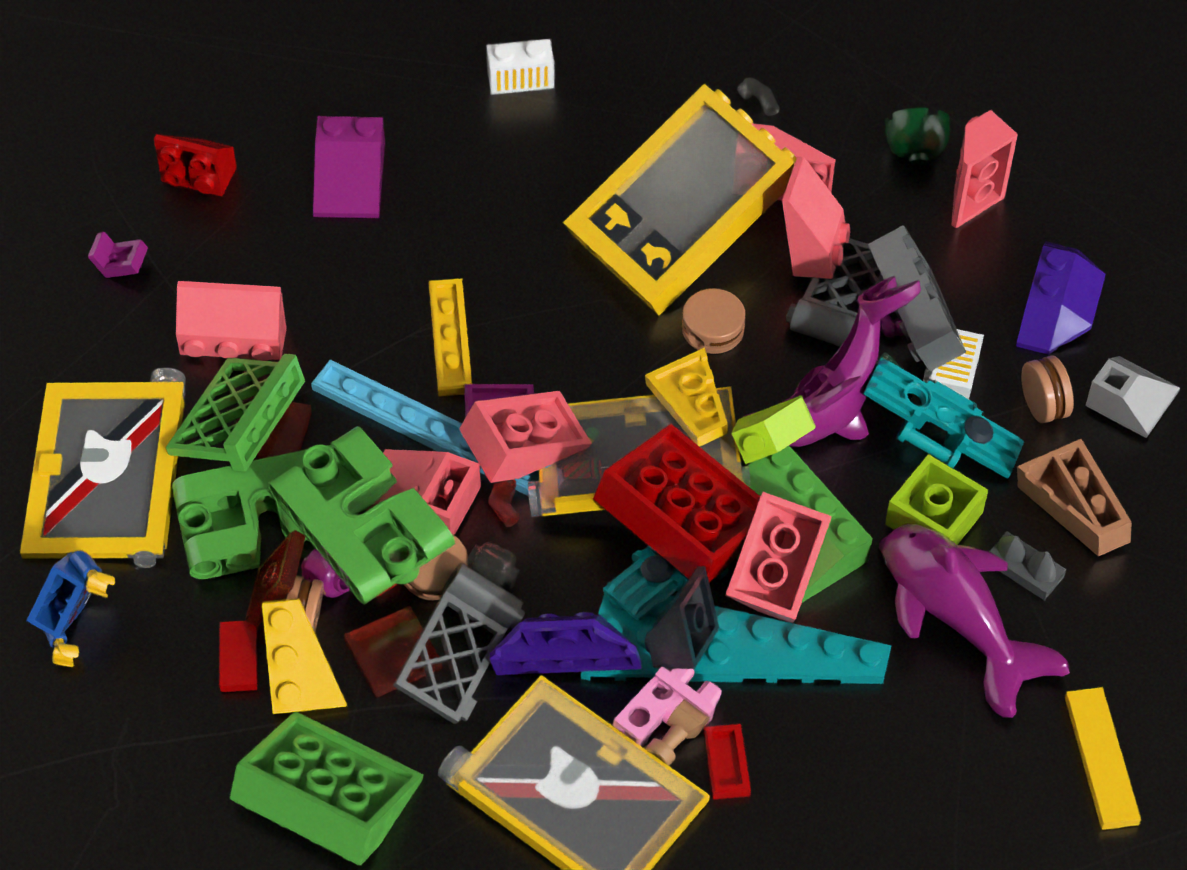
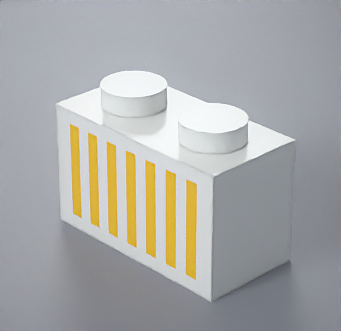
[487,39,554,94]
[923,329,984,399]

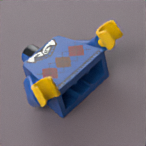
[27,550,115,667]

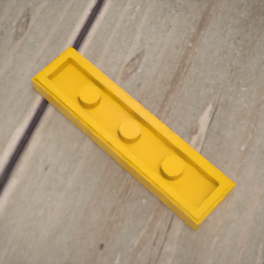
[429,278,472,397]
[1065,687,1141,830]

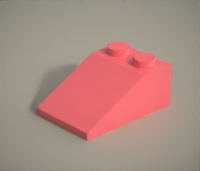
[782,156,850,279]
[459,391,592,483]

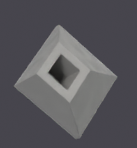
[1086,356,1180,438]

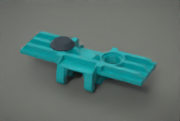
[863,357,1024,479]
[603,546,729,622]

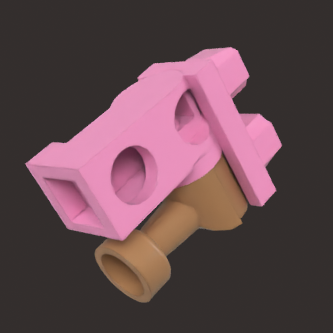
[613,666,722,766]

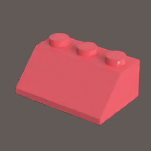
[952,110,1018,228]
[176,281,286,361]
[726,492,832,623]

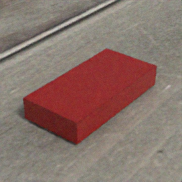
[219,620,258,692]
[703,724,751,800]

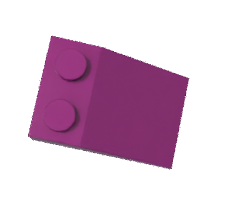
[313,116,385,218]

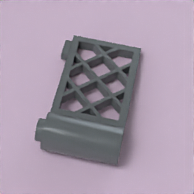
[786,238,884,347]
[393,563,525,724]

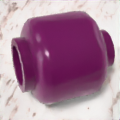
[301,548,350,598]

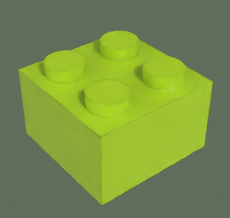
[885,454,988,545]

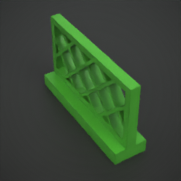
[166,354,305,472]

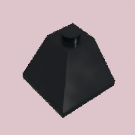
[645,566,719,669]

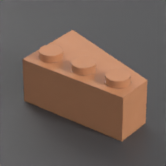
[1017,439,1131,556]

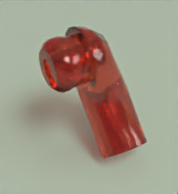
[488,479,520,527]

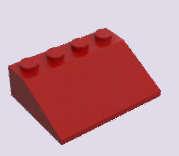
[593,424,761,582]

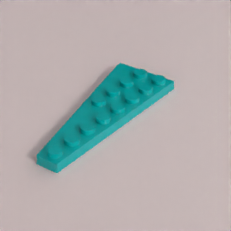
[581,582,891,684]

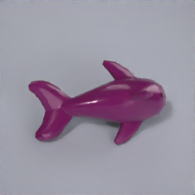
[742,276,921,447]
[879,525,1070,718]

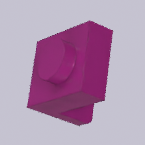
[88,232,148,278]

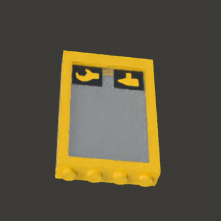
[563,84,797,316]

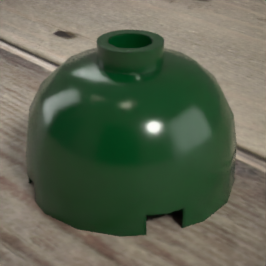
[885,108,950,165]

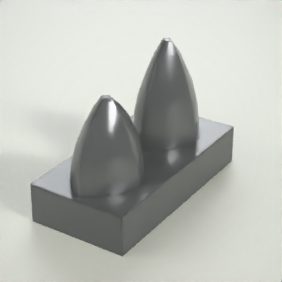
[989,531,1066,601]

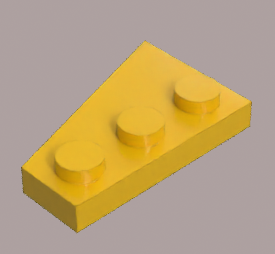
[645,348,728,447]
[262,598,347,714]

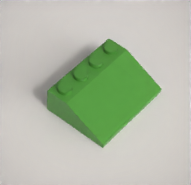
[736,446,873,603]
[230,712,423,865]

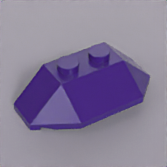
[1016,241,1106,355]
[489,612,642,675]

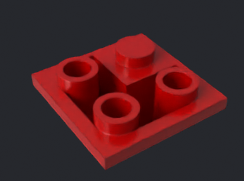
[154,134,237,196]

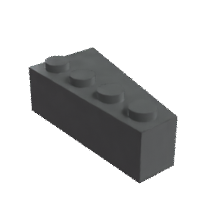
[868,225,966,371]

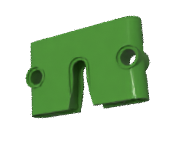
[268,426,455,604]
[172,445,358,579]

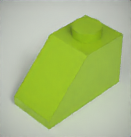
[731,395,816,464]

